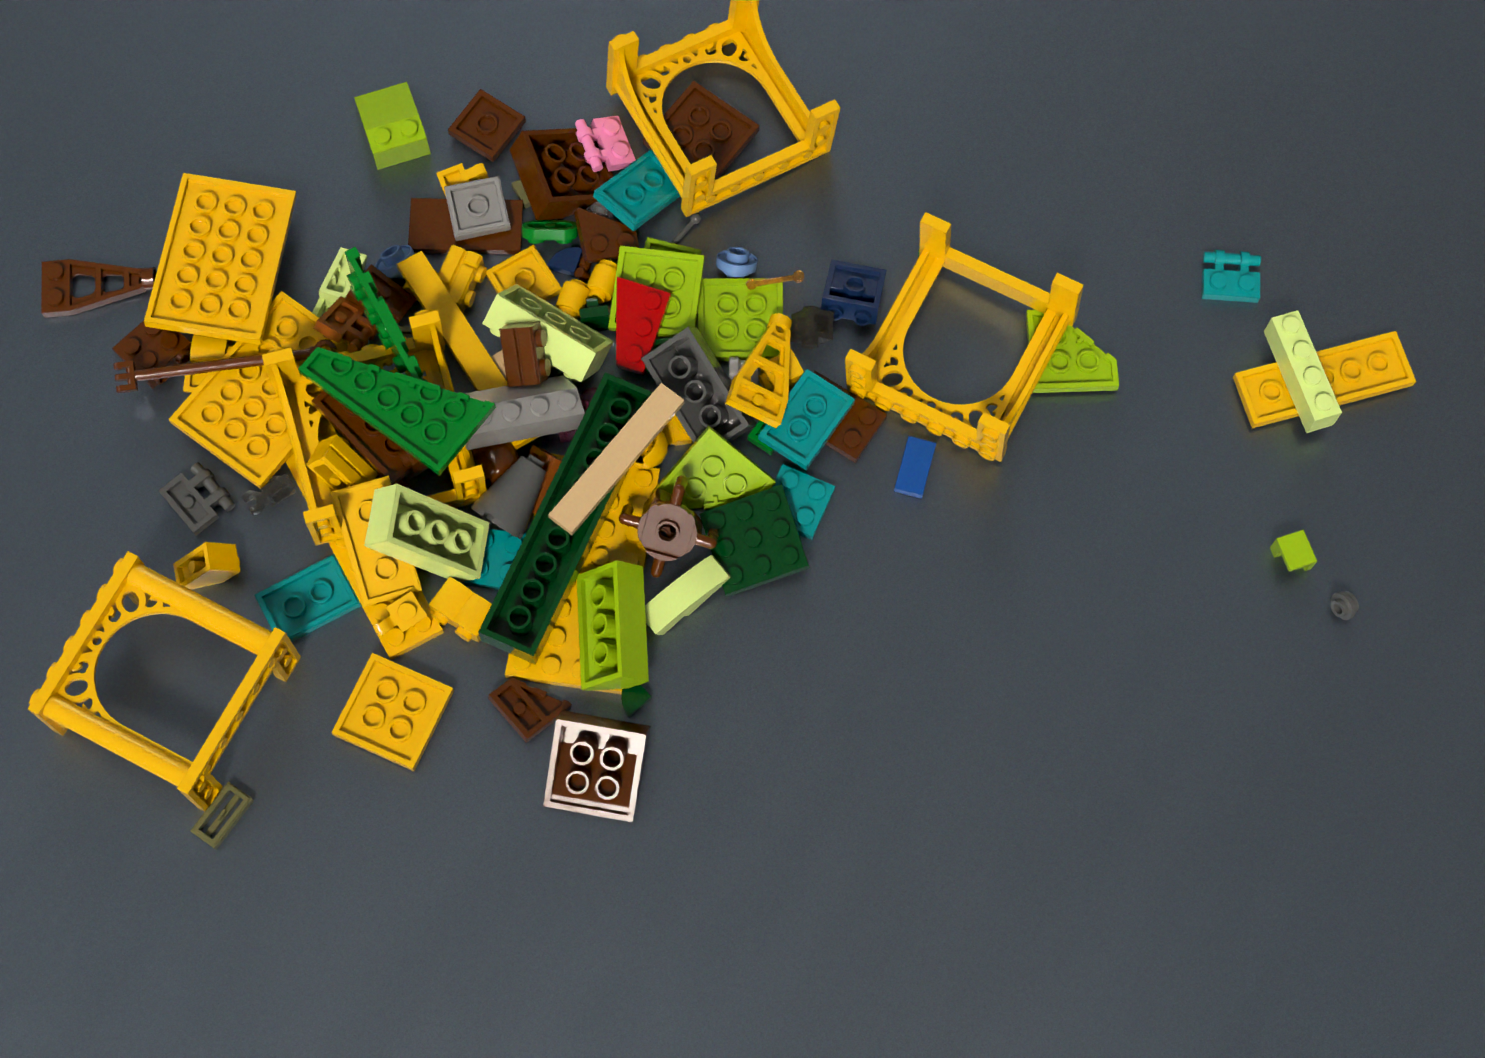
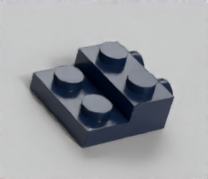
[820,259,887,326]

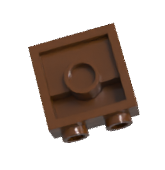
[112,320,191,389]

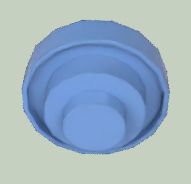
[375,245,415,279]
[716,246,758,278]

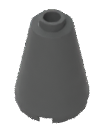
[471,454,547,539]

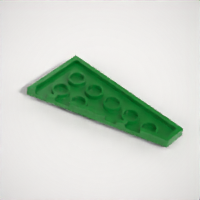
[345,247,428,382]
[298,347,496,476]

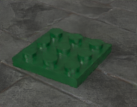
[699,484,810,597]

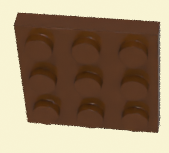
[643,81,759,180]

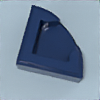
[548,247,583,277]

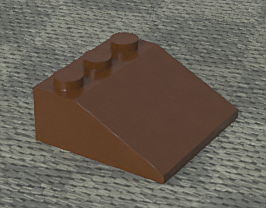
[509,128,614,220]
[543,710,651,822]

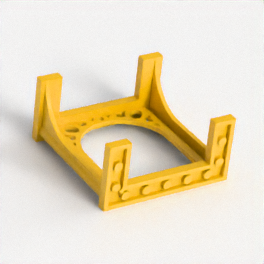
[606,0,841,217]
[845,212,1084,462]
[262,310,486,546]
[28,551,301,812]

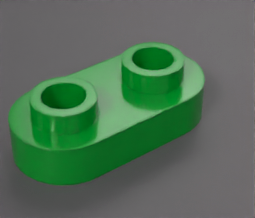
[522,220,578,244]

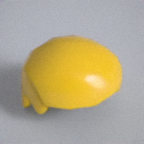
[633,431,668,470]

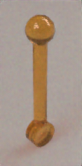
[746,270,804,290]

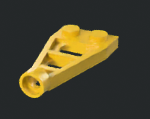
[725,313,792,428]

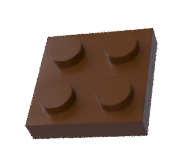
[448,89,526,163]

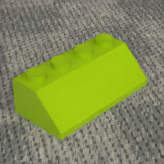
[577,560,649,691]

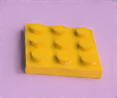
[331,653,454,771]

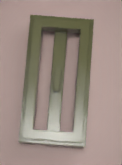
[190,782,254,850]

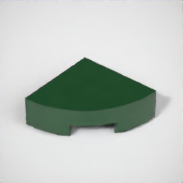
[621,685,652,718]

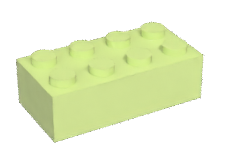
[482,284,614,382]
[364,484,489,582]

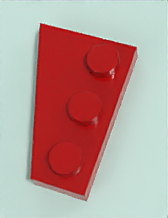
[616,277,672,376]

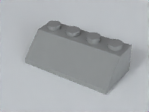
[464,375,585,450]

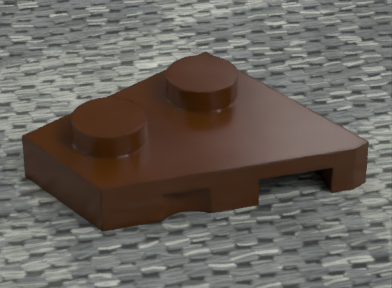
[574,208,639,264]
[488,677,572,743]

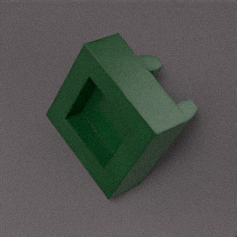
[579,297,609,331]

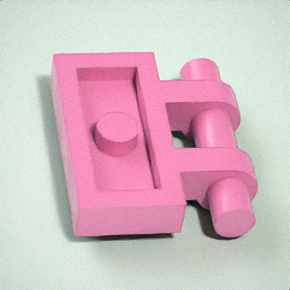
[575,115,636,172]

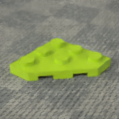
[1025,310,1119,393]
[652,426,776,509]

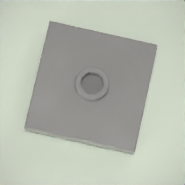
[444,176,511,241]

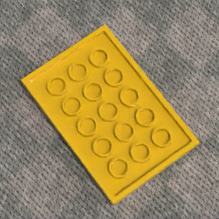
[144,173,297,345]
[169,291,349,490]

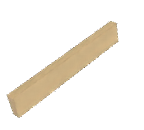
[548,383,684,535]

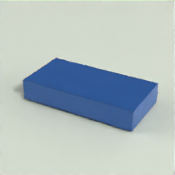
[894,436,936,499]

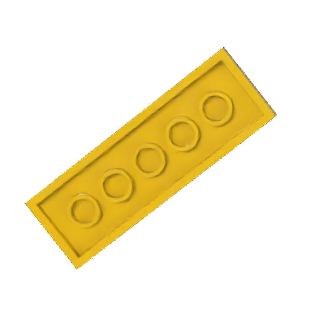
[1233,331,1416,428]

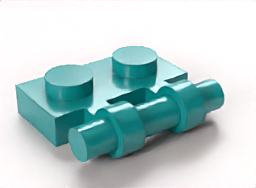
[1201,249,1261,303]

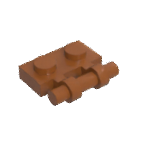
[313,296,378,353]

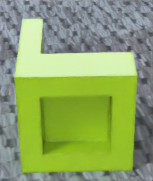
[1270,529,1317,571]

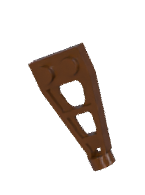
[41,259,157,318]

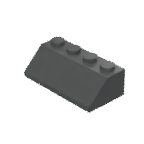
[641,327,757,443]

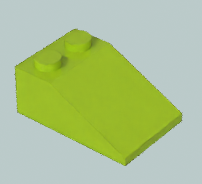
[354,82,431,170]

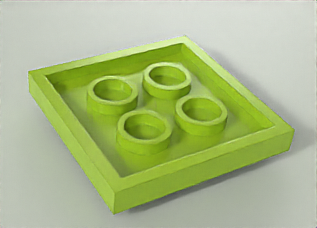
[608,246,705,337]
[698,278,783,361]

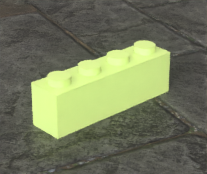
[1264,310,1342,433]

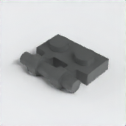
[158,462,235,536]

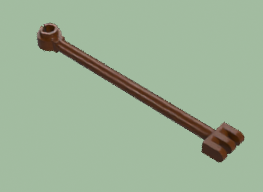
[113,339,337,393]

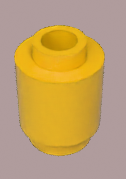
[586,259,617,304]
[555,279,590,319]

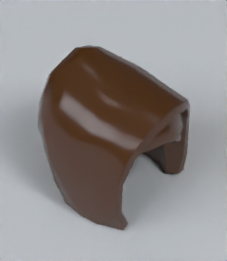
[472,442,520,487]

